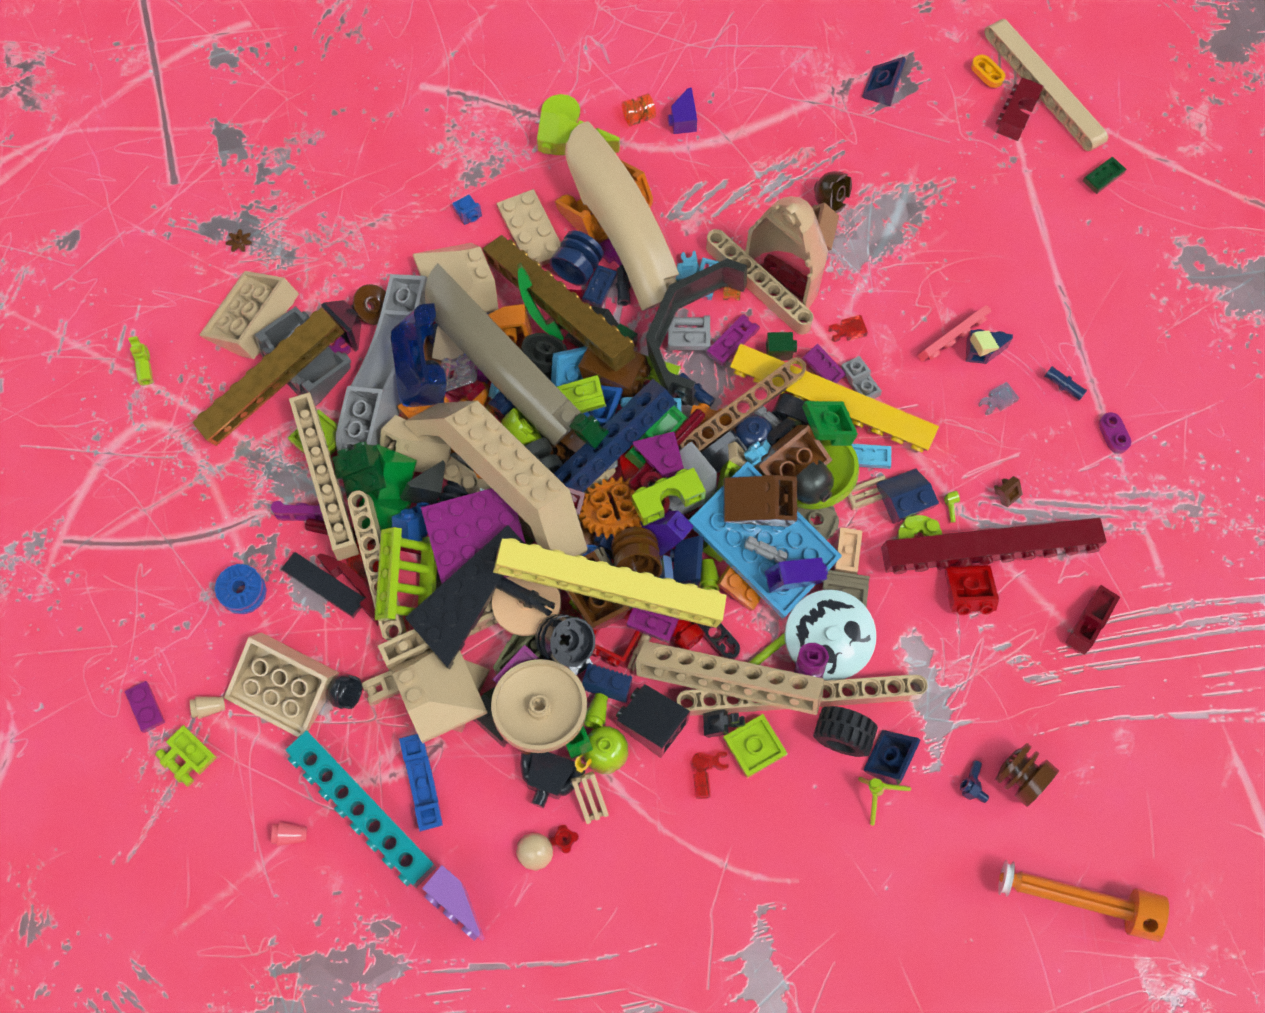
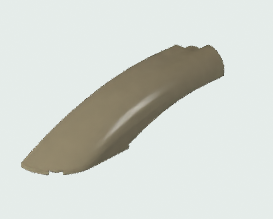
[425,263,581,447]

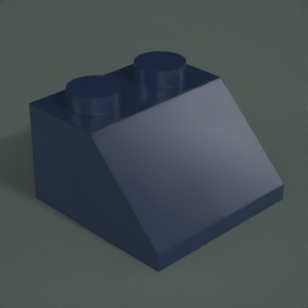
[876,468,939,524]
[670,536,704,588]

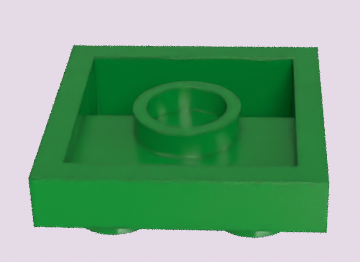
[802,401,858,446]

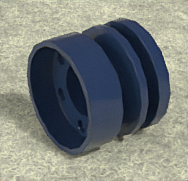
[549,230,604,286]

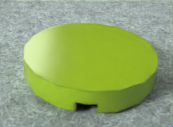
[541,94,581,122]

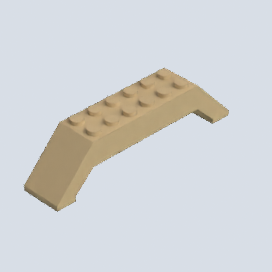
[405,401,588,556]

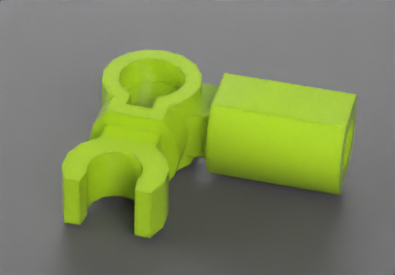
[128,336,154,386]

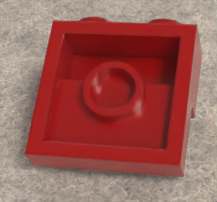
[945,565,999,616]

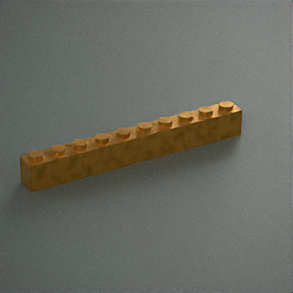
[482,235,636,372]

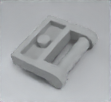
[668,315,710,350]

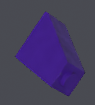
[634,510,694,557]
[764,557,828,593]

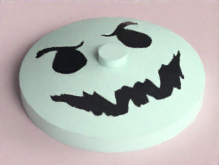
[785,590,876,681]

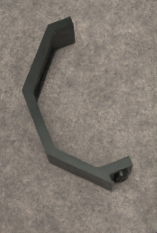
[646,258,747,406]

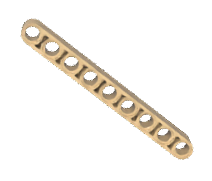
[984,19,1108,152]

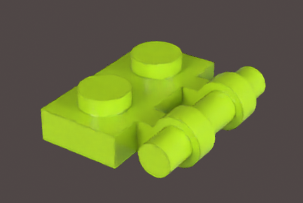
[155,725,217,787]

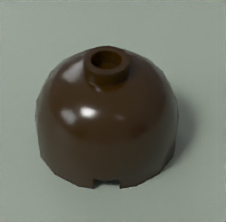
[814,171,852,213]

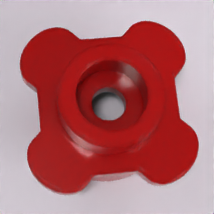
[550,825,579,854]

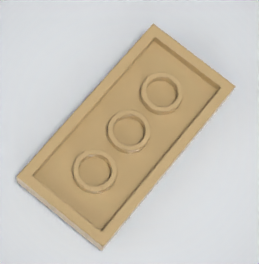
[497,189,561,266]

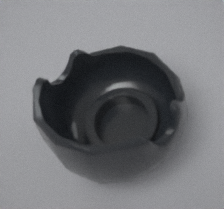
[327,674,362,709]

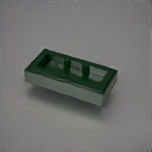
[1083,156,1127,194]

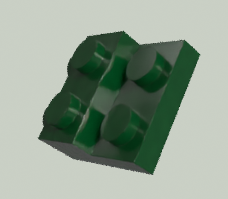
[332,442,386,500]

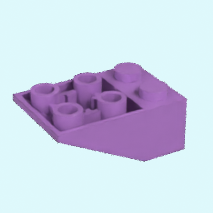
[422,865,485,941]

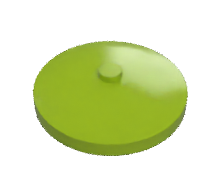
[797,440,859,509]

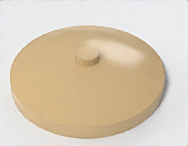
[491,659,587,753]

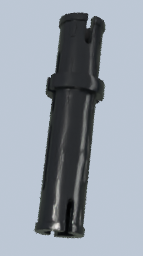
[497,576,555,616]

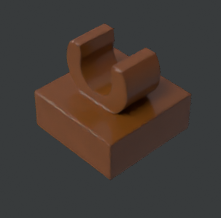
[994,476,1023,507]

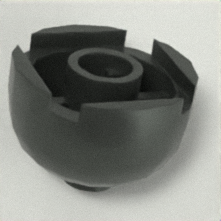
[797,460,834,505]

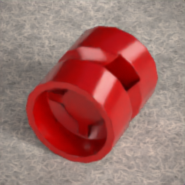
[672,619,705,650]

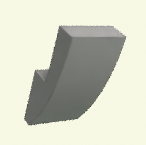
[841,356,882,399]

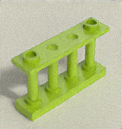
[375,527,437,621]

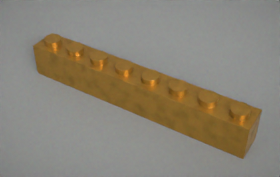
[192,307,344,446]

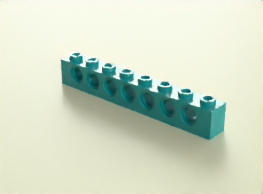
[285,730,437,888]

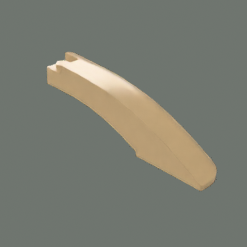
[565,121,679,311]

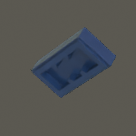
[582,265,617,308]

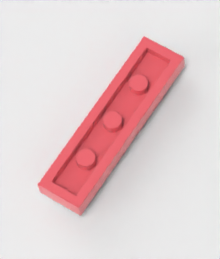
[917,305,991,362]

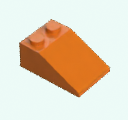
[488,304,533,349]

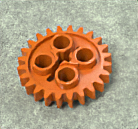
[579,477,641,539]

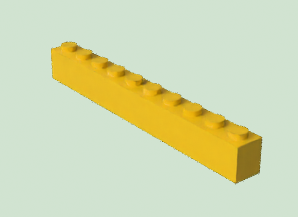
[730,344,939,453]

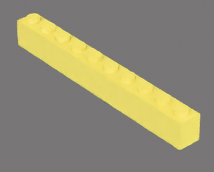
[493,538,727,628]

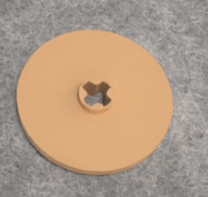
[492,577,561,636]

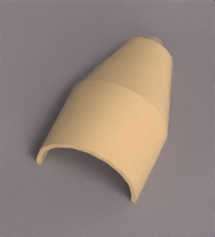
[745,196,828,309]

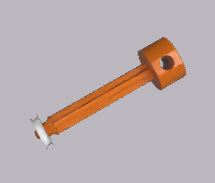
[998,859,1169,942]

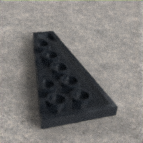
[405,525,524,669]

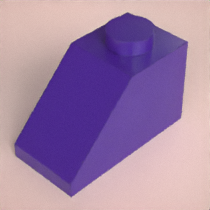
[668,87,697,134]

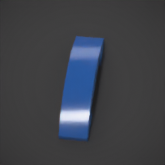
[399,734,443,832]

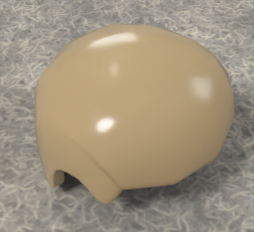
[516,832,553,871]

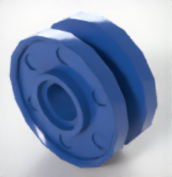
[215,564,267,615]

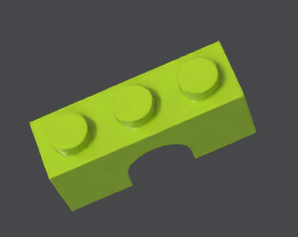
[632,468,706,526]

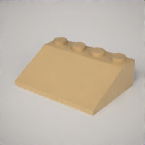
[199,271,299,359]
[224,632,339,737]

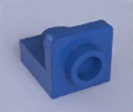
[452,194,482,225]

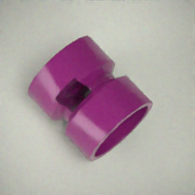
[794,643,829,678]

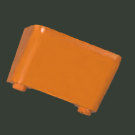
[554,159,653,244]

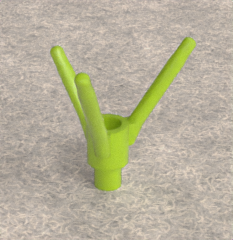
[858,777,911,826]

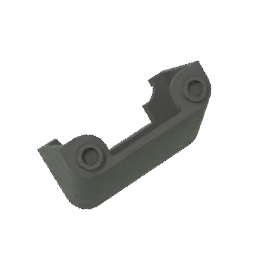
[255,306,351,406]

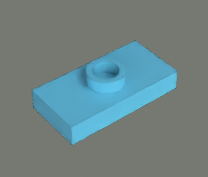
[851,444,891,469]

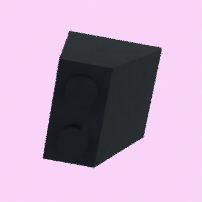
[616,684,690,758]

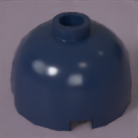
[733,415,773,450]

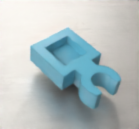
[676,251,699,281]

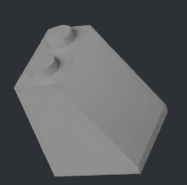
[648,442,717,515]

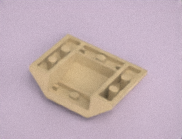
[413,243,499,313]
[391,649,488,743]

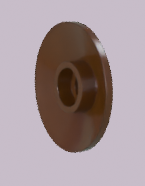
[353,284,386,325]

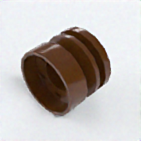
[611,527,662,578]
[995,743,1059,807]

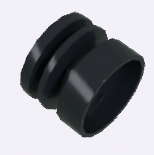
[535,614,595,667]

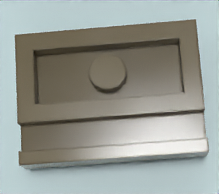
[822,570,870,607]

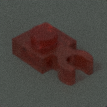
[828,315,868,342]

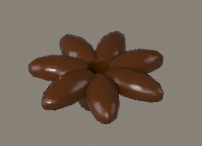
[226,229,252,252]

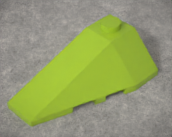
[537,108,620,156]

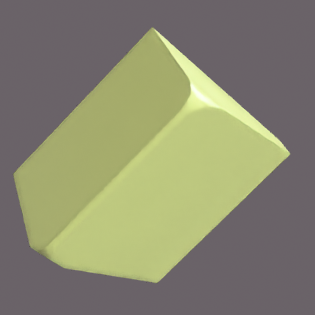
[970,331,999,357]

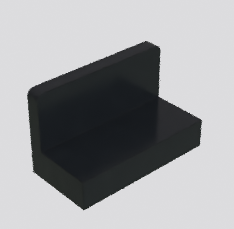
[701,429,747,473]

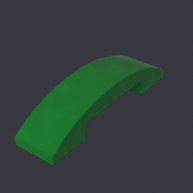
[517,263,564,341]

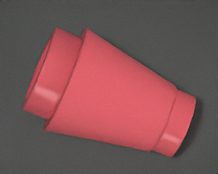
[271,822,307,846]

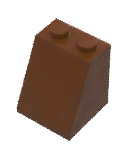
[578,348,651,399]

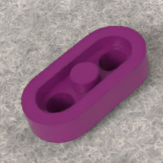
[1098,412,1132,454]

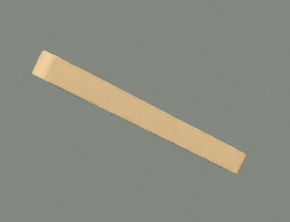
[676,675,928,716]

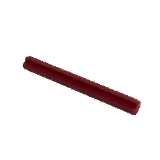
[628,409,705,491]

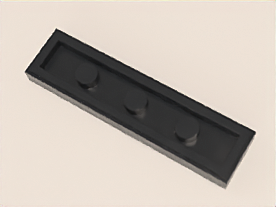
[281,552,365,618]

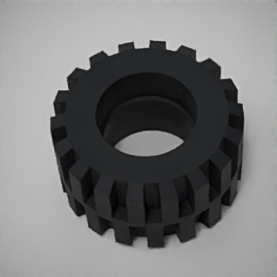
[813,706,878,757]

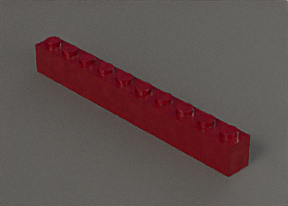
[881,518,1107,575]

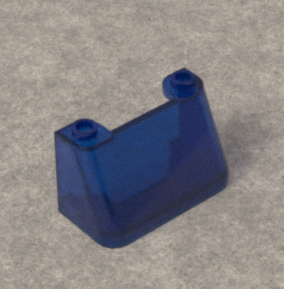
[390,303,447,407]

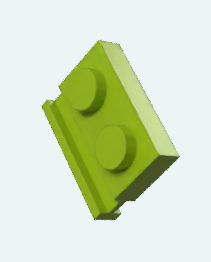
[557,375,606,413]

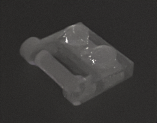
[437,354,478,392]

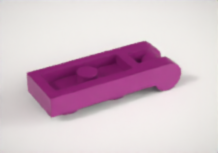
[706,314,760,367]
[271,501,324,521]

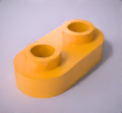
[971,54,1005,88]

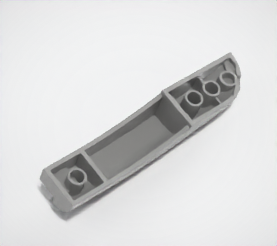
[336,274,431,451]

